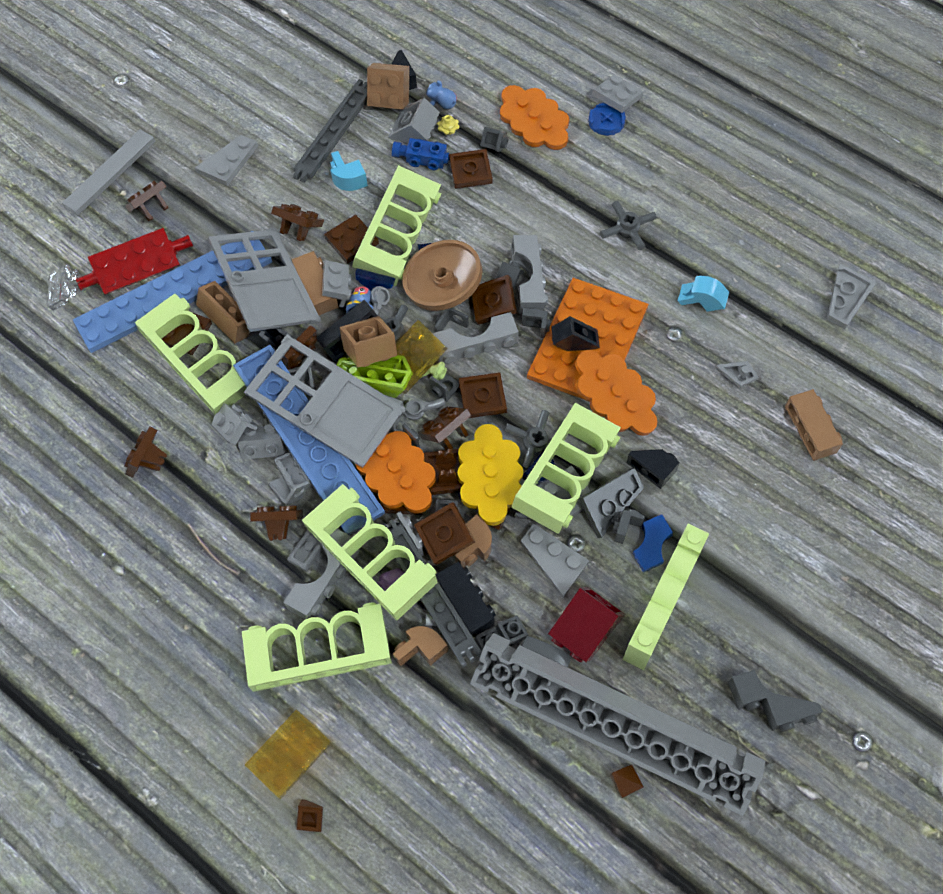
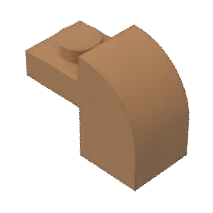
[455,515,492,567]
[393,626,448,667]

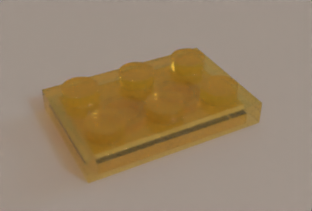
[396,320,448,394]
[245,709,332,800]

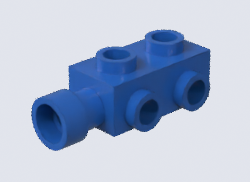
[392,138,450,171]

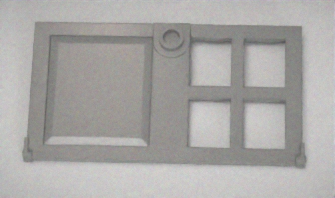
[208,228,321,332]
[244,334,406,468]

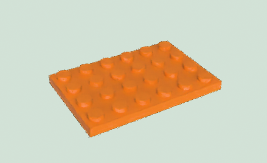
[527,278,649,402]

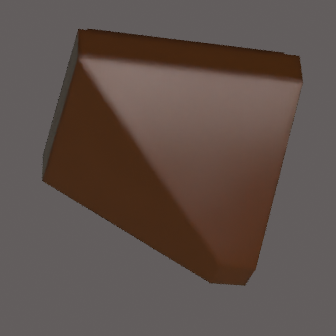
[610,764,644,798]
[297,799,323,832]

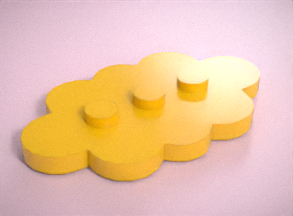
[457,424,524,526]

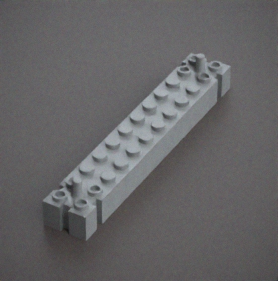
[470,633,765,816]

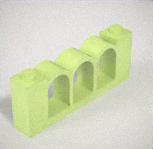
[352,165,442,286]
[135,294,247,415]
[512,403,621,534]
[302,484,438,621]
[623,524,709,670]
[242,602,392,692]

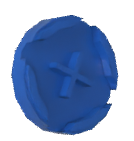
[588,103,626,136]

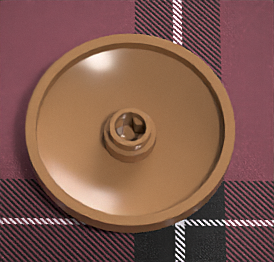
[402,240,482,311]

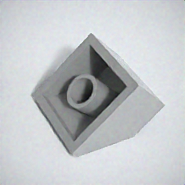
[388,98,440,144]

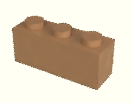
[291,251,339,315]
[196,281,250,344]
[785,389,843,461]

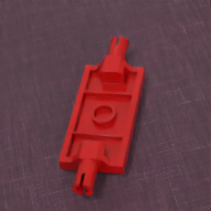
[75,228,193,295]

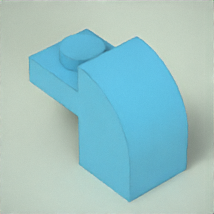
[330,151,368,191]
[678,276,729,312]

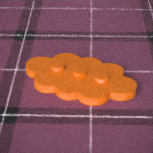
[500,85,569,150]
[575,350,657,436]
[355,431,436,513]

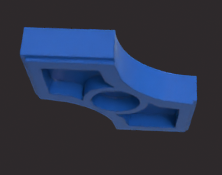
[633,514,673,573]

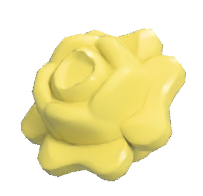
[437,115,460,135]

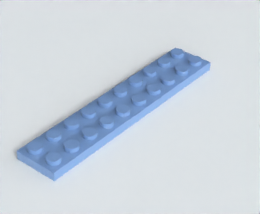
[73,231,272,353]
[233,345,385,535]

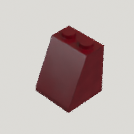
[548,587,625,663]

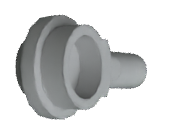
[370,286,390,315]
[404,397,445,420]

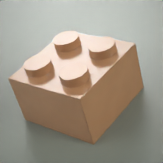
[367,63,409,109]
[340,316,397,368]

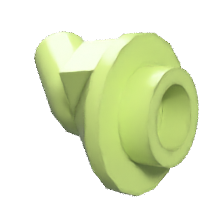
[416,362,447,380]

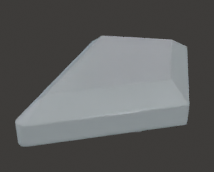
[716,361,759,388]

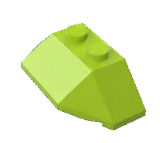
[337,355,413,398]

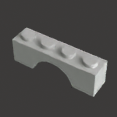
[511,235,548,314]
[432,312,519,364]
[283,529,359,620]

